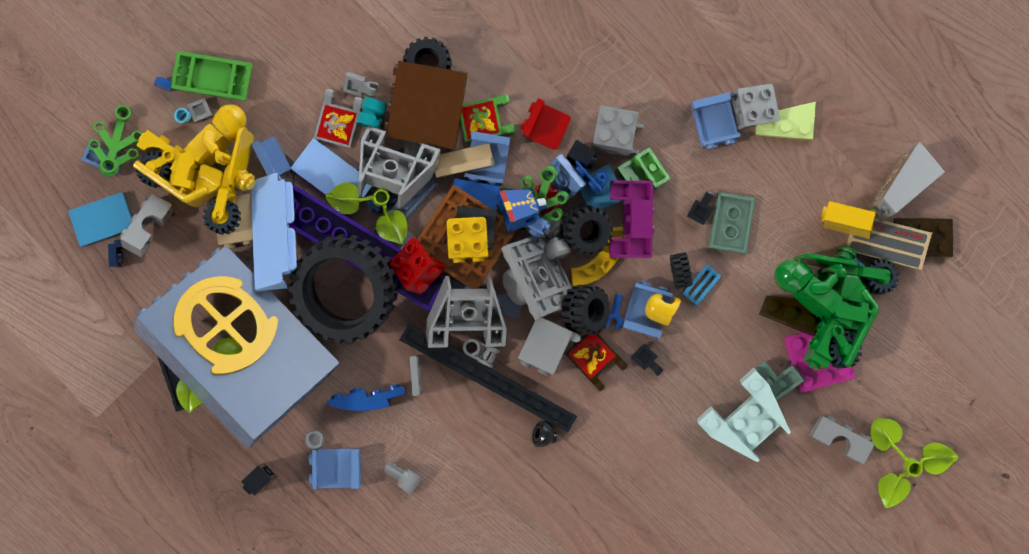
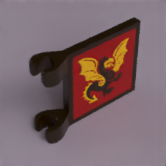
[565,333,628,391]

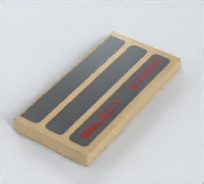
[846,218,932,270]

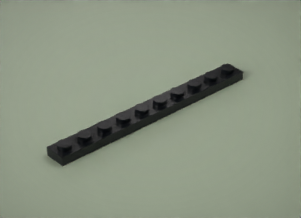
[399,323,577,433]

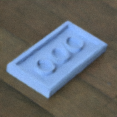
[290,138,373,204]

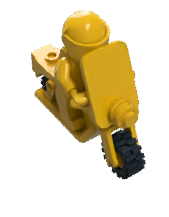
[133,104,255,235]

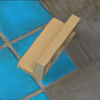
[435,144,495,178]

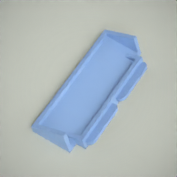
[251,173,297,292]

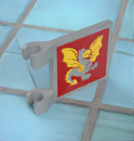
[314,89,363,148]

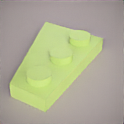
[755,102,816,140]

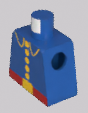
[497,189,547,232]

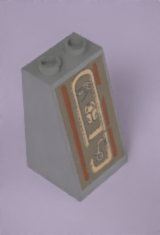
[868,142,945,222]

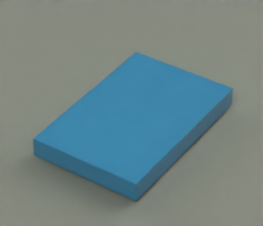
[68,192,132,247]

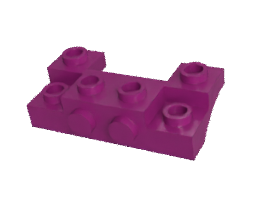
[609,180,654,258]

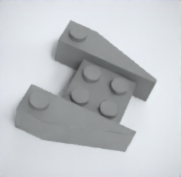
[358,126,440,209]
[426,275,507,348]

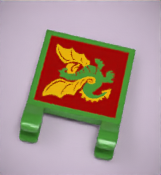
[461,94,516,143]

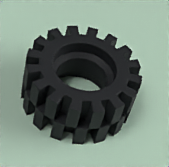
[670,252,693,289]

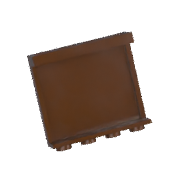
[384,60,468,149]

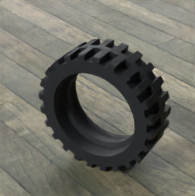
[288,234,398,344]

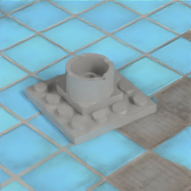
[501,233,572,320]

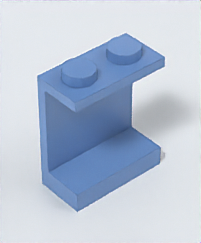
[464,131,511,186]
[622,281,673,339]
[309,448,361,489]

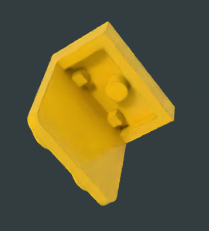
[447,217,488,263]

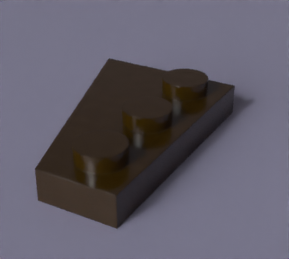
[759,296,820,336]

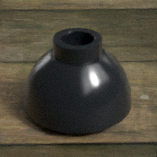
[532,421,557,447]

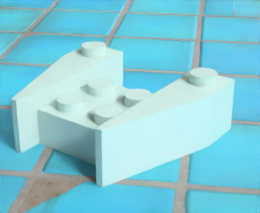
[697,368,791,462]

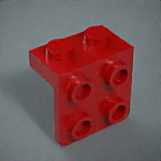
[520,98,571,150]
[390,237,446,295]

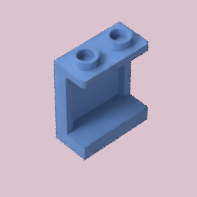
[690,92,741,150]

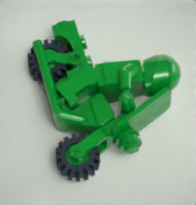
[774,246,899,370]

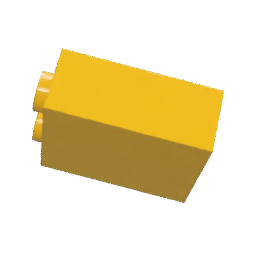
[821,201,876,239]

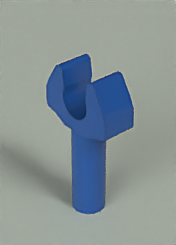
[606,293,624,330]

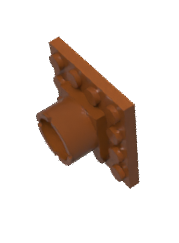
[418,184,516,289]

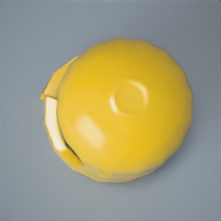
[645,294,681,326]

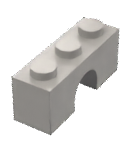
[120,194,173,257]
[809,414,875,465]

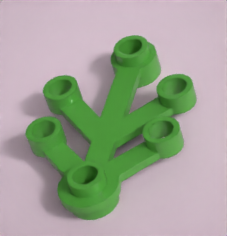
[88,105,143,177]
[521,166,569,232]

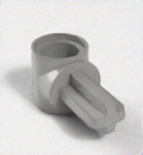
[384,462,422,494]

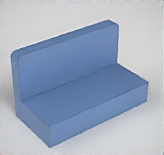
[251,136,291,176]

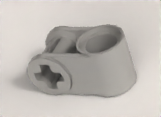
[463,339,501,368]

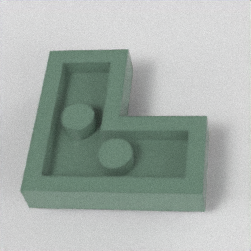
[755,360,805,401]

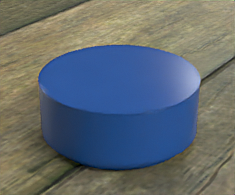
[154,77,172,92]

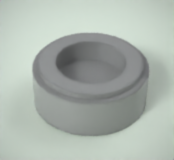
[305,430,325,449]

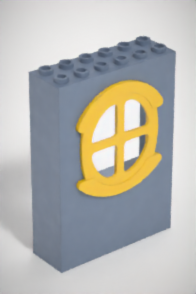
[133,246,339,449]

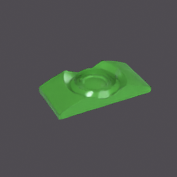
[170,51,253,101]

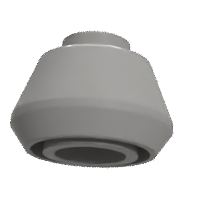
[546,237,571,261]

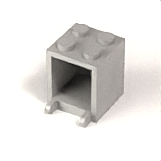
[591,105,644,157]
[518,317,581,377]

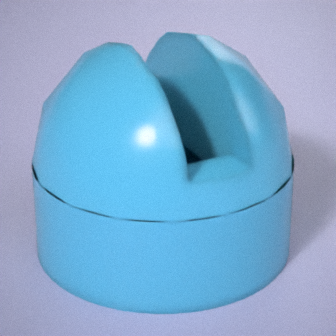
[174,108,191,124]

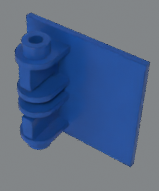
[575,161,608,195]

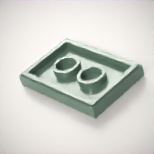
[708,192,756,255]

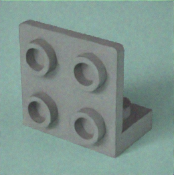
[730,84,780,131]

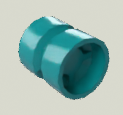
[356,97,388,129]

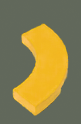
[571,227,623,286]

